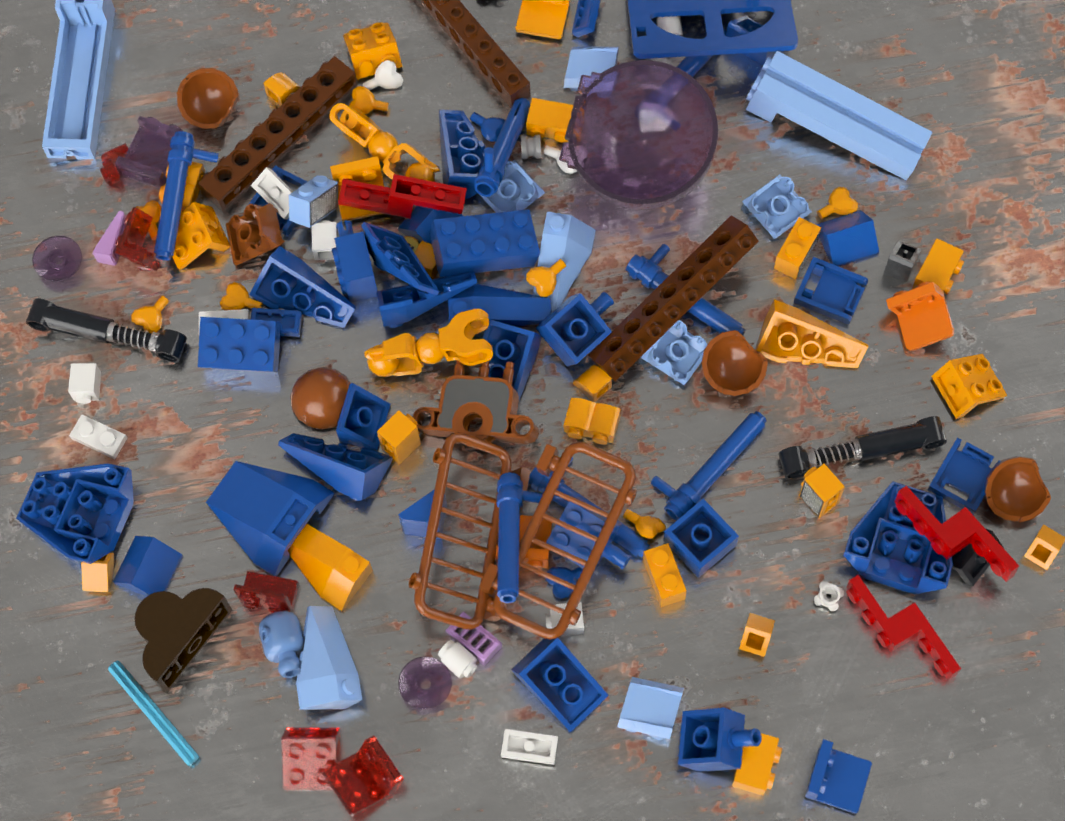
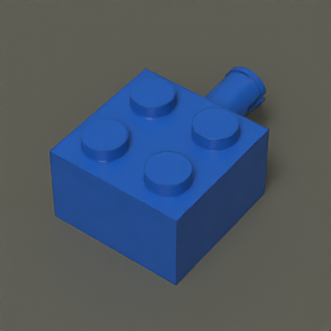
[332,220,377,302]
[535,292,614,366]
[546,497,632,570]
[678,707,762,772]

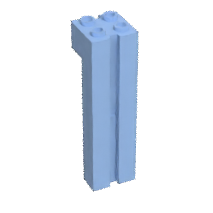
[42,0,115,160]
[746,51,932,180]

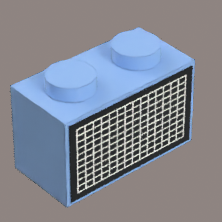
[289,175,338,228]

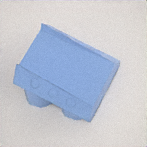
[564,47,619,95]
[480,159,545,213]
[742,174,812,239]
[640,320,708,385]
[617,677,684,740]

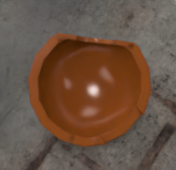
[177,68,238,129]
[702,330,768,396]
[290,367,350,429]
[985,456,1051,523]

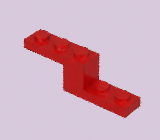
[338,174,467,218]
[895,485,1019,582]
[846,575,961,680]

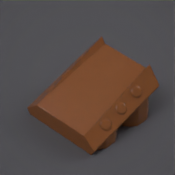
[226,203,285,266]

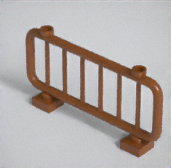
[409,432,531,630]
[479,442,637,640]

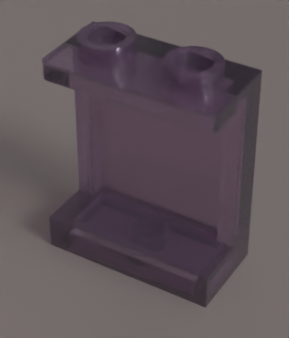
[115,116,183,189]

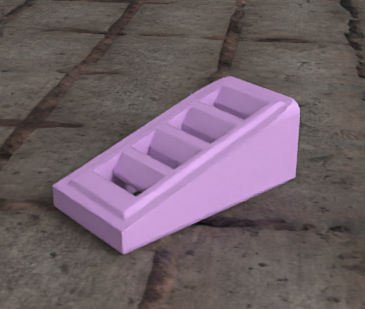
[93,211,129,266]
[446,612,502,666]

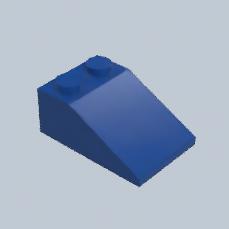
[511,638,609,732]

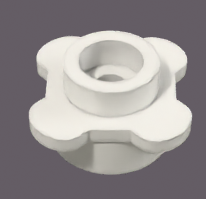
[814,581,844,611]

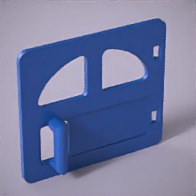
[627,0,798,59]

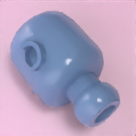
[259,611,305,678]

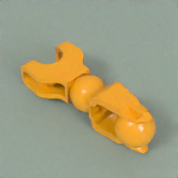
[330,103,441,182]
[364,309,493,377]

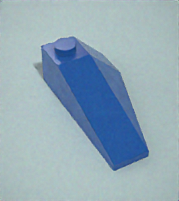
[439,110,485,198]
[361,222,440,295]
[249,246,356,328]
[376,271,477,328]
[448,284,552,327]
[482,319,542,400]
[278,433,392,501]

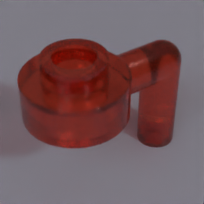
[100,143,130,184]

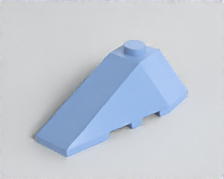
[533,211,596,312]
[296,606,362,710]

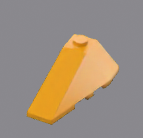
[755,299,868,368]
[288,524,373,612]

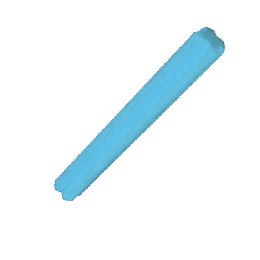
[108,660,199,766]

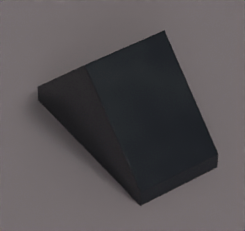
[884,240,922,283]

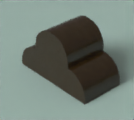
[135,588,232,694]

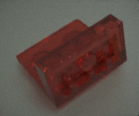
[115,207,161,271]
[233,571,299,613]
[281,728,340,790]
[323,736,404,816]

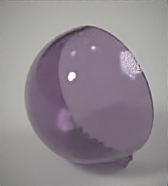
[559,60,718,210]

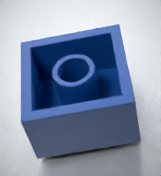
[663,499,739,578]

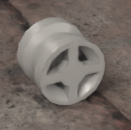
[521,134,541,159]

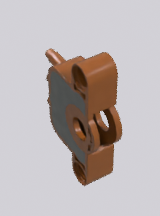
[412,361,539,449]

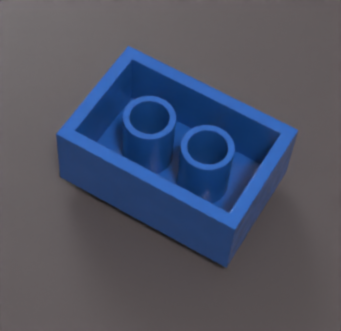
[198,317,281,372]

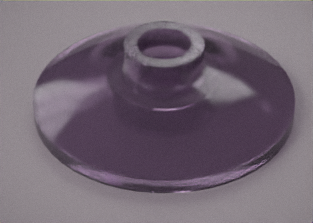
[32,236,82,282]
[398,656,452,710]

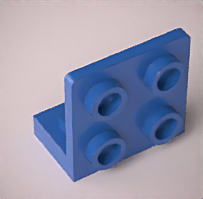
[805,739,872,814]

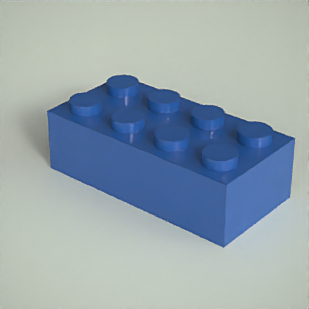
[429,209,540,277]

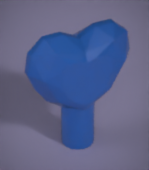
[470,112,505,142]
[545,567,583,599]

